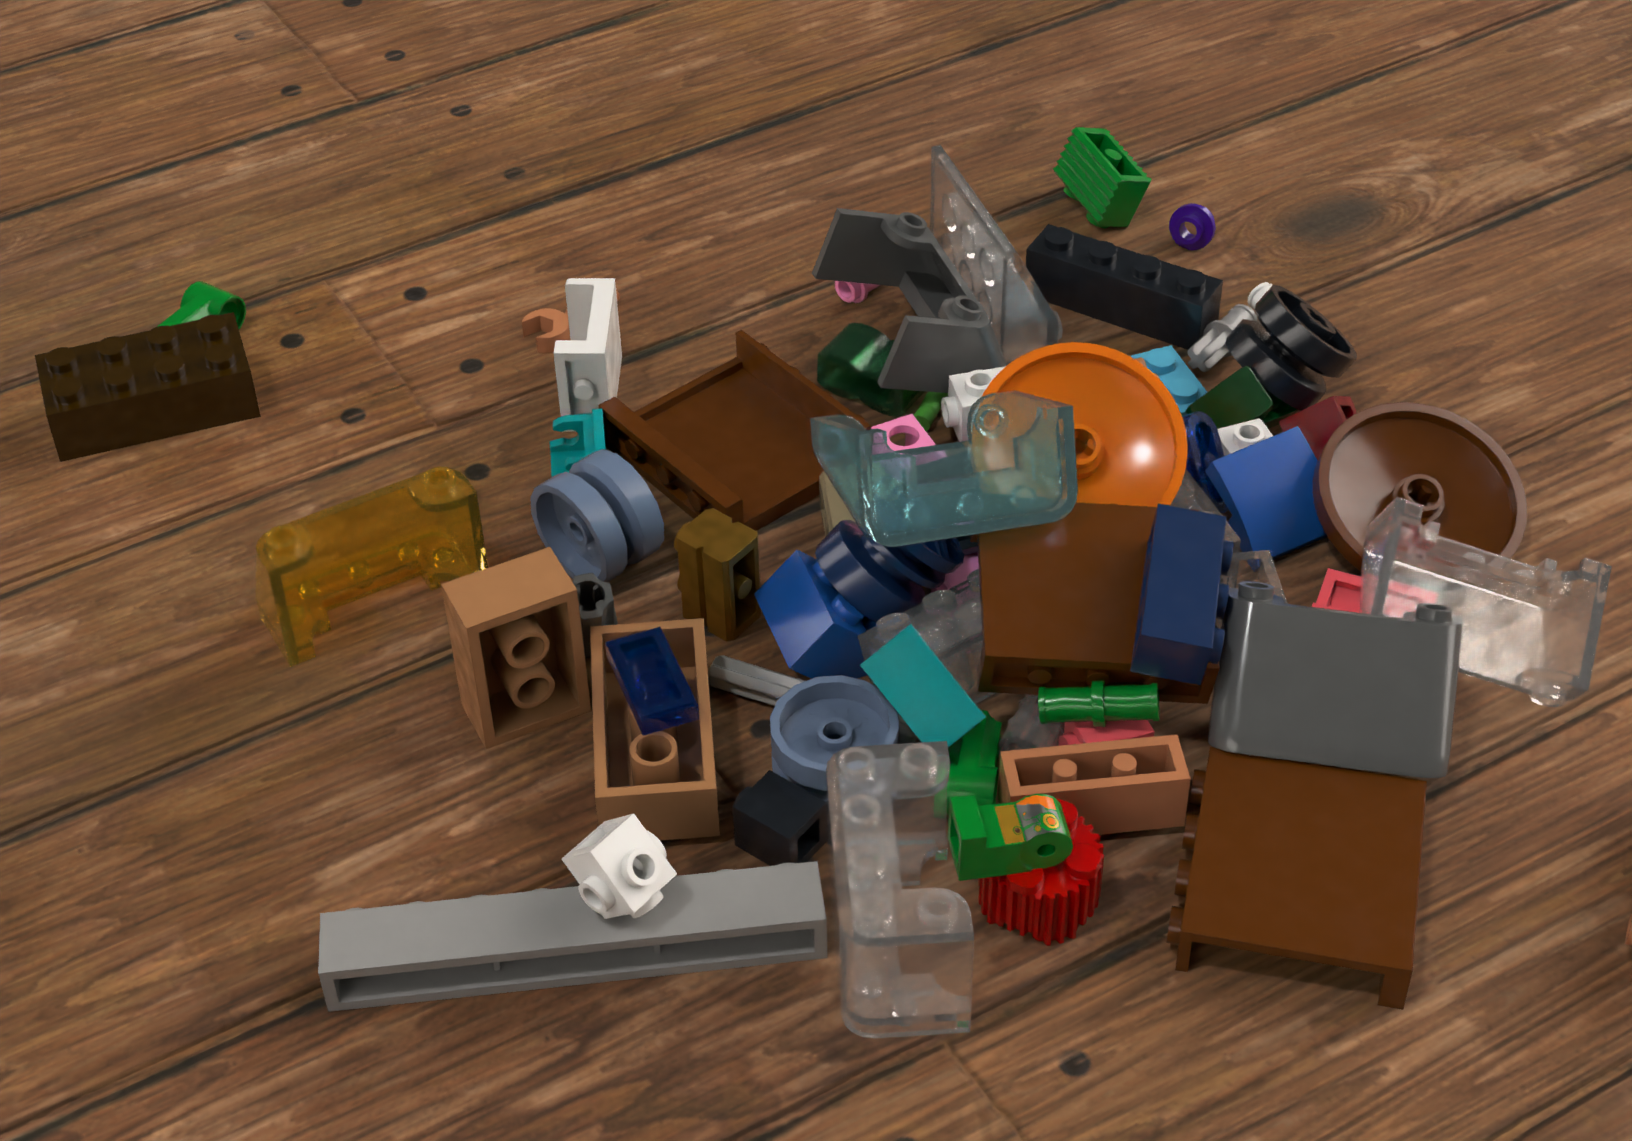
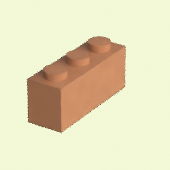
[998,734,1191,835]

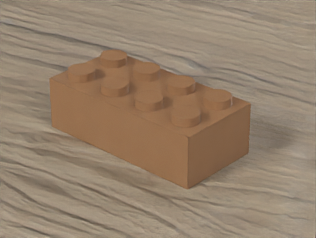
[590,618,720,840]

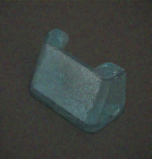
[810,390,1078,547]

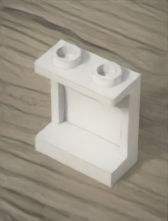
[553,278,622,432]

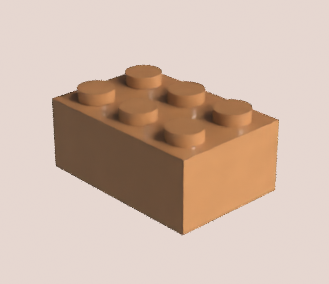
[441,547,591,749]

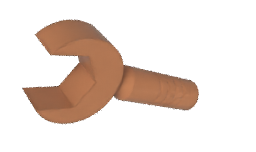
[522,289,620,353]

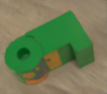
[947,794,1073,881]

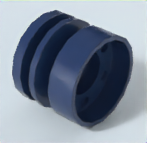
[815,480,964,629]

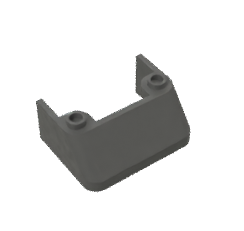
[812,208,1007,393]

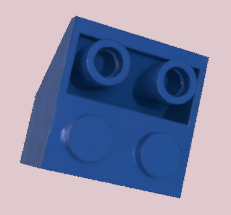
[754,549,900,679]

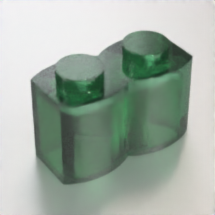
[817,323,925,417]

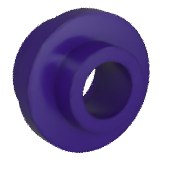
[1169,203,1216,250]

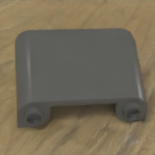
[1208,581,1463,778]

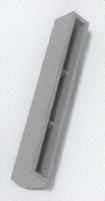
[318,861,827,1012]

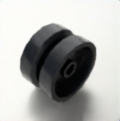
[1225,285,1357,411]

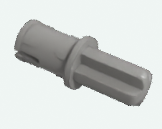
[1188,304,1258,372]

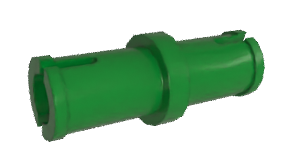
[1038,680,1160,727]

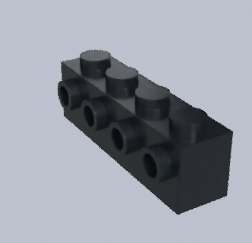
[1024,224,1223,350]

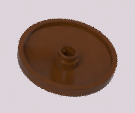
[1313,402,1527,597]

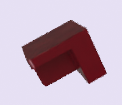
[1279,396,1357,460]

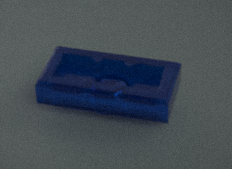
[605,627,699,736]

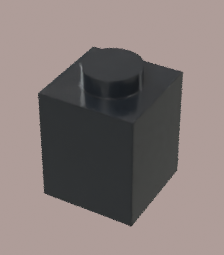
[732,770,827,866]

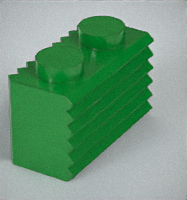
[1053,127,1152,229]

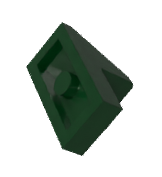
[1185,366,1298,450]

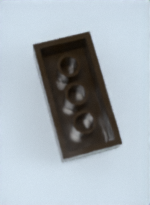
[35,312,261,462]

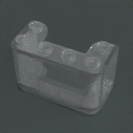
[826,741,974,1038]

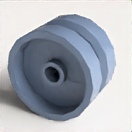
[530,449,664,583]
[770,675,900,826]

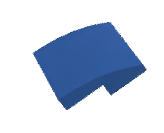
[1205,426,1328,569]

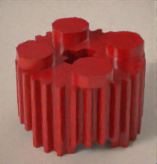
[978,799,1104,946]

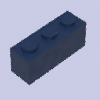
[1130,503,1234,685]

